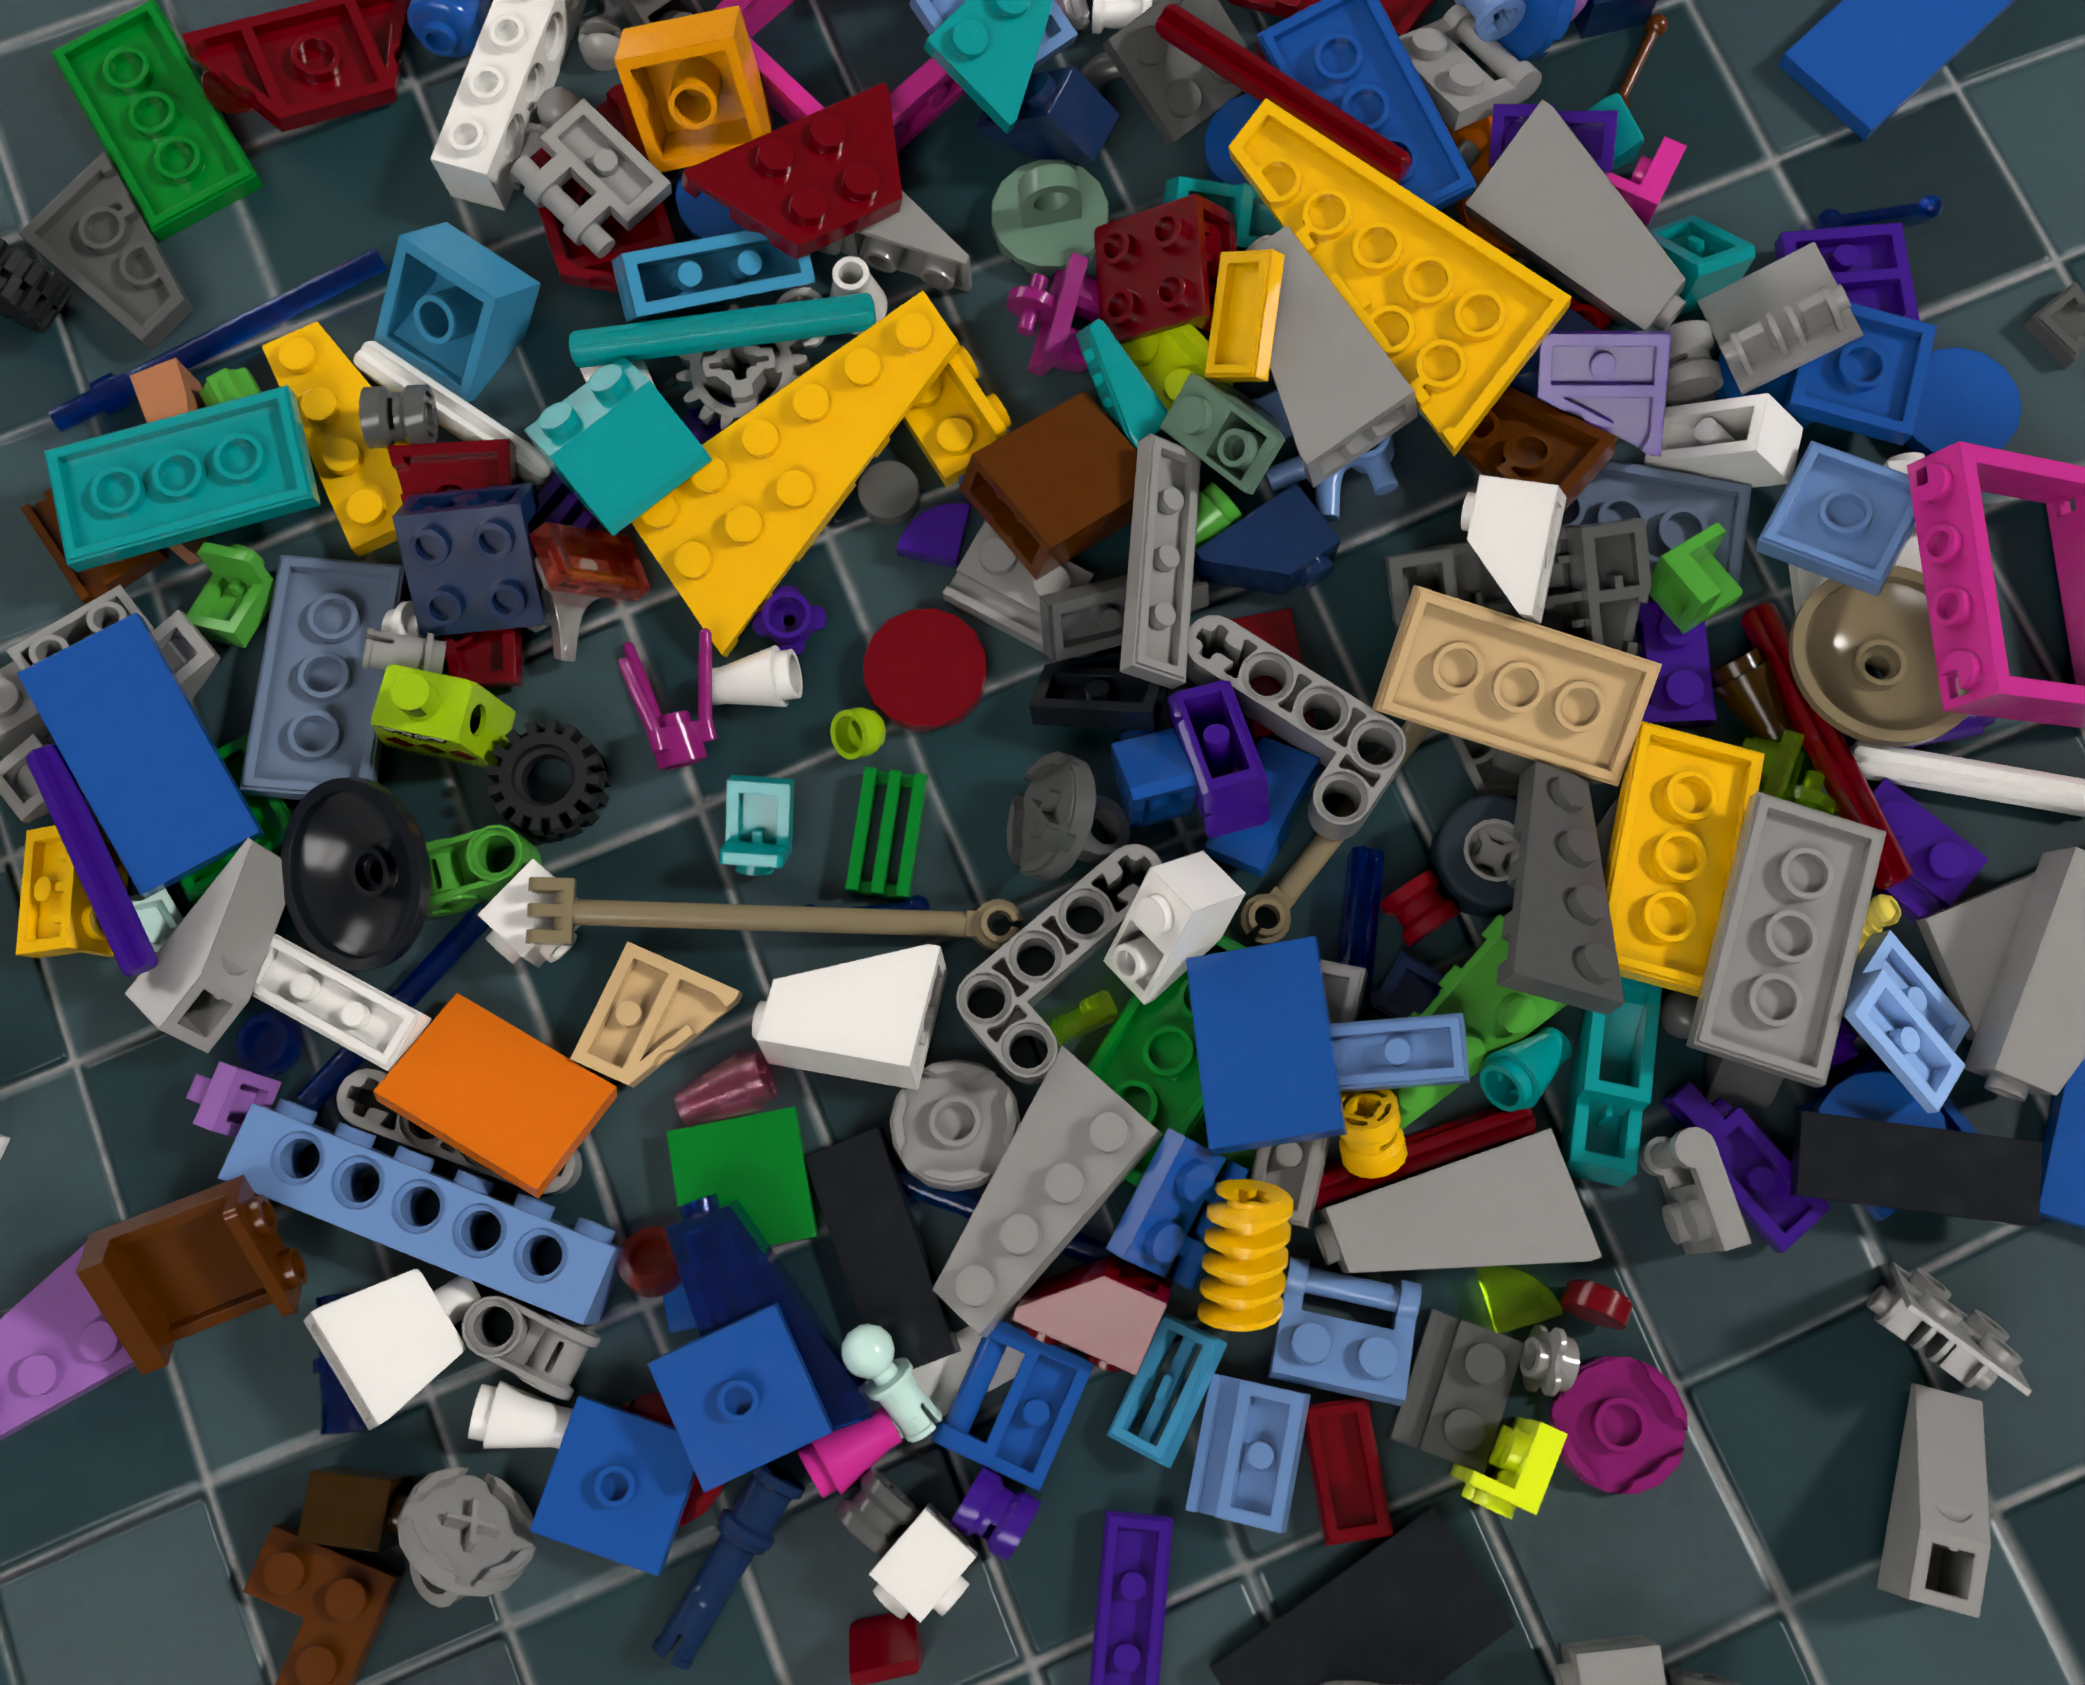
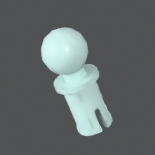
[841,1323,942,1442]

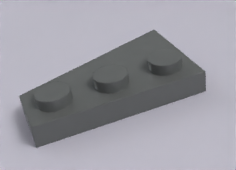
[18,152,194,352]

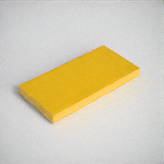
[1604,721,1765,997]

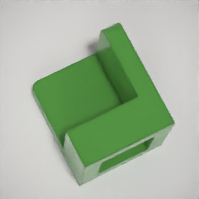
[1649,522,1743,634]

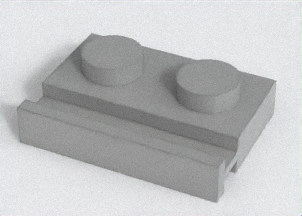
[943,520,1094,654]

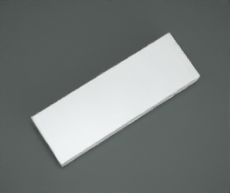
[251,933,432,1072]

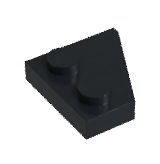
[1029,645,1169,731]

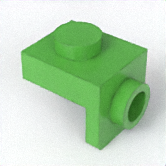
[186,542,275,648]

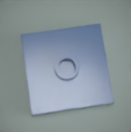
[1756,441,1928,597]

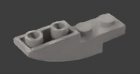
[0,585,154,759]

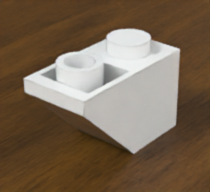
[1103,851,1246,1005]

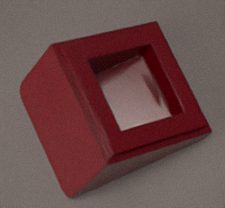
[849,1612,925,1685]

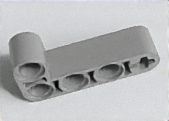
[1186,615,1406,840]
[956,844,1162,1085]

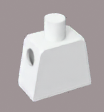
[303,1269,482,1431]

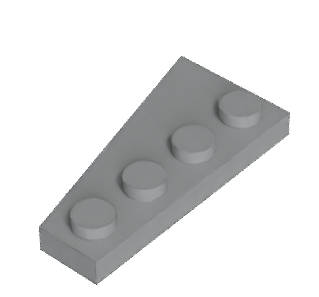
[932,1045,1163,1338]

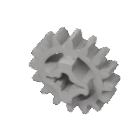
[676,304,811,430]

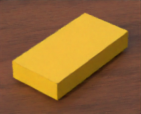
[1204,249,1285,382]

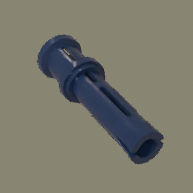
[652,1462,805,1670]

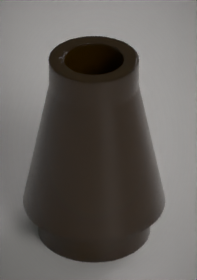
[1710,647,1794,746]

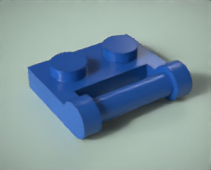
[930,1320,1094,1492]

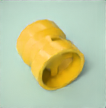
[1339,1089,1408,1179]

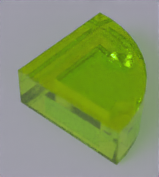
[1049,990,1118,1047]
[1475,1266,1564,1334]

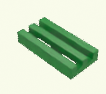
[845,766,928,901]

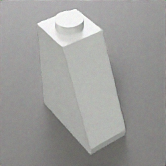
[752,944,948,1090]

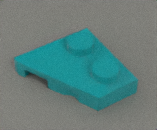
[923,0,1053,134]

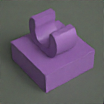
[186,1061,282,1138]

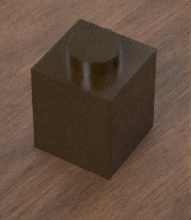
[297,1465,412,1552]

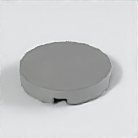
[890,1059,1021,1192]

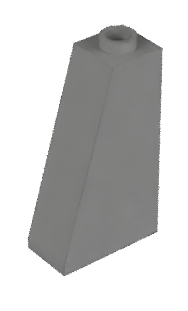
[1465,99,1686,331]
[1246,225,1418,488]
[1964,847,2085,1102]
[1313,1128,1602,1274]

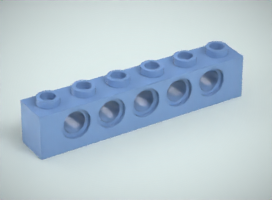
[218,1098,629,1325]

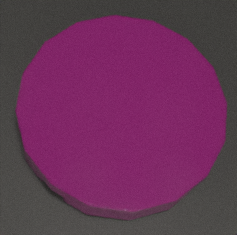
[1549,1356,1688,1494]

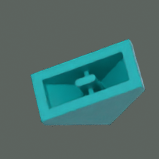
[1648,215,1755,316]

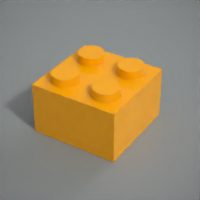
[614,5,773,172]

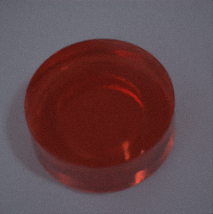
[617,1227,688,1298]

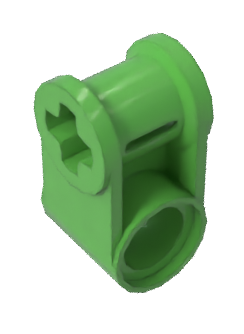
[426,824,541,917]

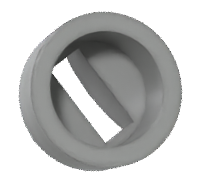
[578,16,622,71]

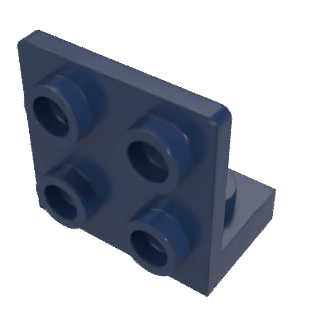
[392,482,546,637]

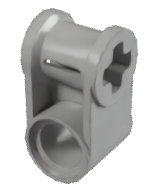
[462,1295,601,1401]

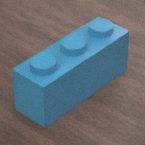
[611,230,816,322]

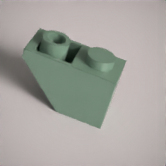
[1160,373,1285,495]

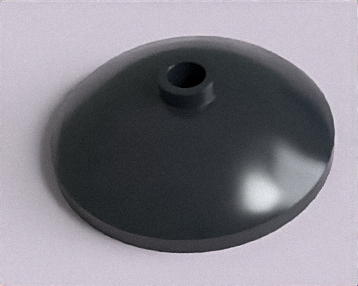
[281,777,432,972]

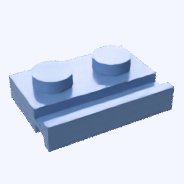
[1185,1373,1311,1533]

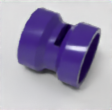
[948,1466,1042,1563]

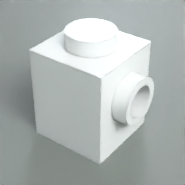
[478,859,580,968]
[869,1503,979,1623]

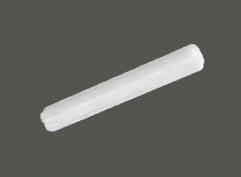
[353,341,555,491]
[1849,740,2085,817]

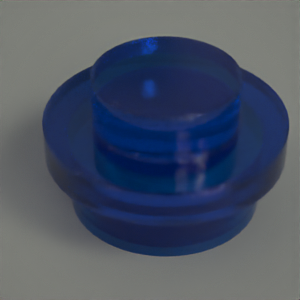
[236,1011,304,1076]

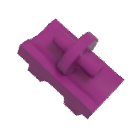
[1006,252,1100,377]

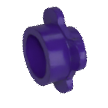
[752,585,827,656]

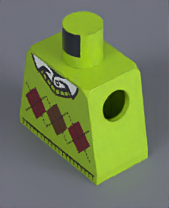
[371,664,516,768]

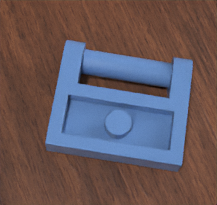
[1268,1256,1422,1406]

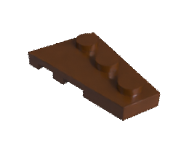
[1459,386,1617,511]

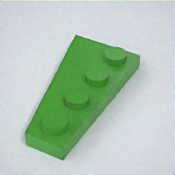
[1390,915,1567,1129]

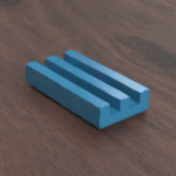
[1106,1312,1228,1468]

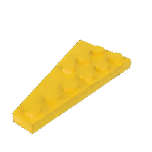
[1228,98,1572,456]
[631,291,960,658]

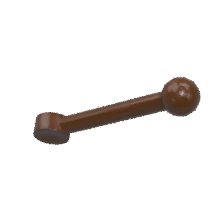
[1617,13,1668,109]

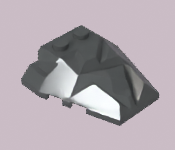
[1385,518,1652,798]

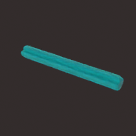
[569,292,876,368]

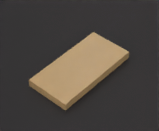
[1372,585,1662,787]

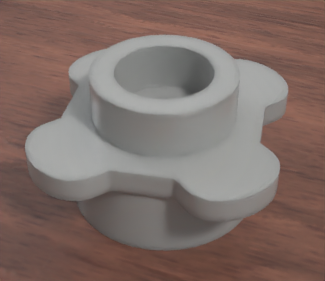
[1520,1324,1580,1397]

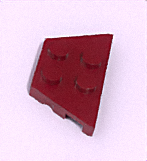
[182,0,409,133]
[682,82,903,260]
[530,84,676,294]

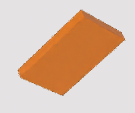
[373,993,618,1199]

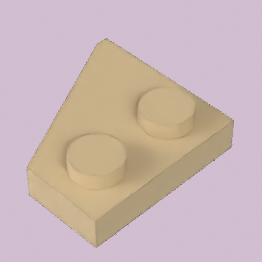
[570,941,743,1088]

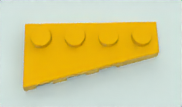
[262,321,410,558]

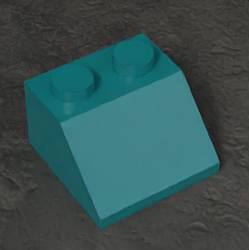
[524,356,712,536]

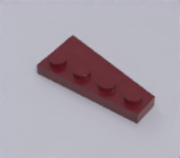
[387,439,523,688]

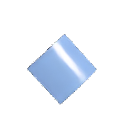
[1843,930,1971,1114]

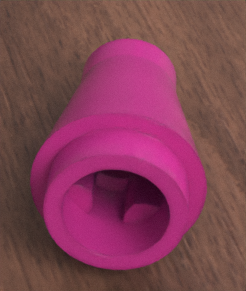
[797,1406,902,1498]

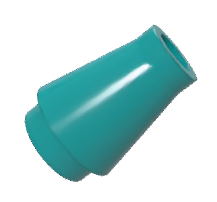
[1480,1027,1572,1112]

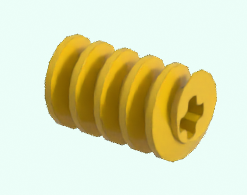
[1197,1179,1294,1332]

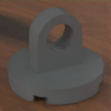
[1006,751,1131,881]

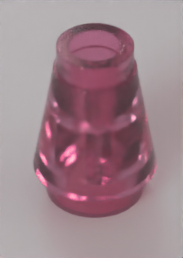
[674,1050,777,1127]

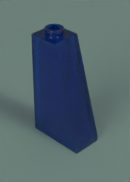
[664,1193,876,1432]

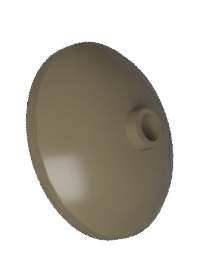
[1789,565,1969,747]

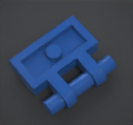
[1106,1128,1252,1290]

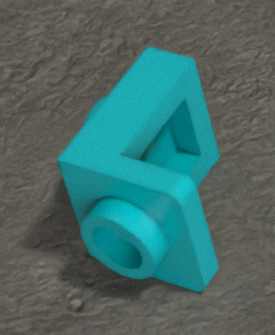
[719,775,795,875]

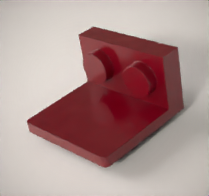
[1094,193,1237,345]

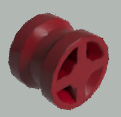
[1379,869,1462,947]

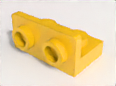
[902,345,1011,488]
[15,825,129,958]

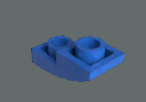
[1205,736,1320,878]

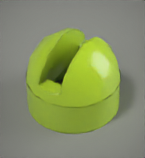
[830,707,886,760]

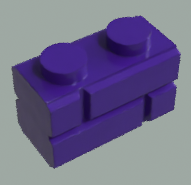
[1168,680,1270,838]

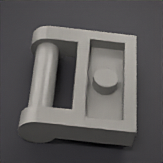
[1399,4,1542,131]
[1638,1127,1751,1255]

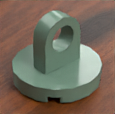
[992,160,1108,276]

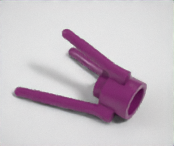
[618,628,717,771]

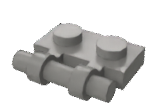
[510,98,672,258]

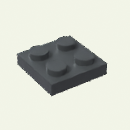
[1101,0,1250,146]

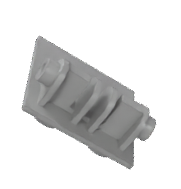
[1697,241,1864,395]
[1867,1261,2032,1396]

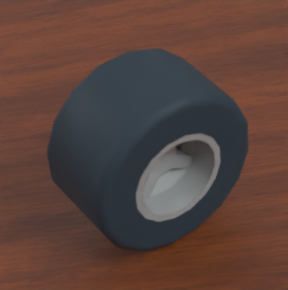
[1428,795,1520,918]

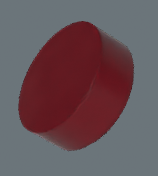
[1560,1279,1633,1330]

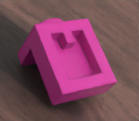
[1605,137,1687,228]

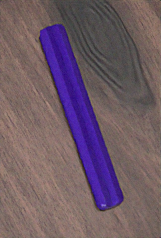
[26,744,158,977]

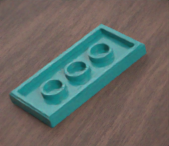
[44,385,321,572]

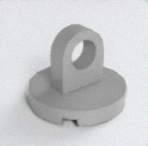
[397,1467,536,1608]

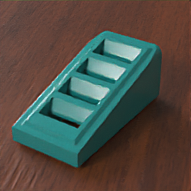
[1075,319,1168,449]

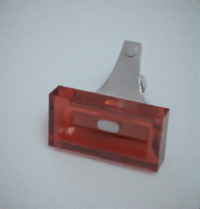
[527,522,651,662]

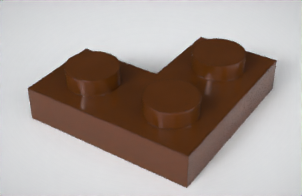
[243,1523,403,1685]

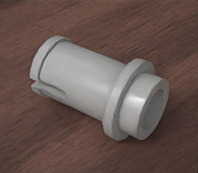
[362,627,446,674]

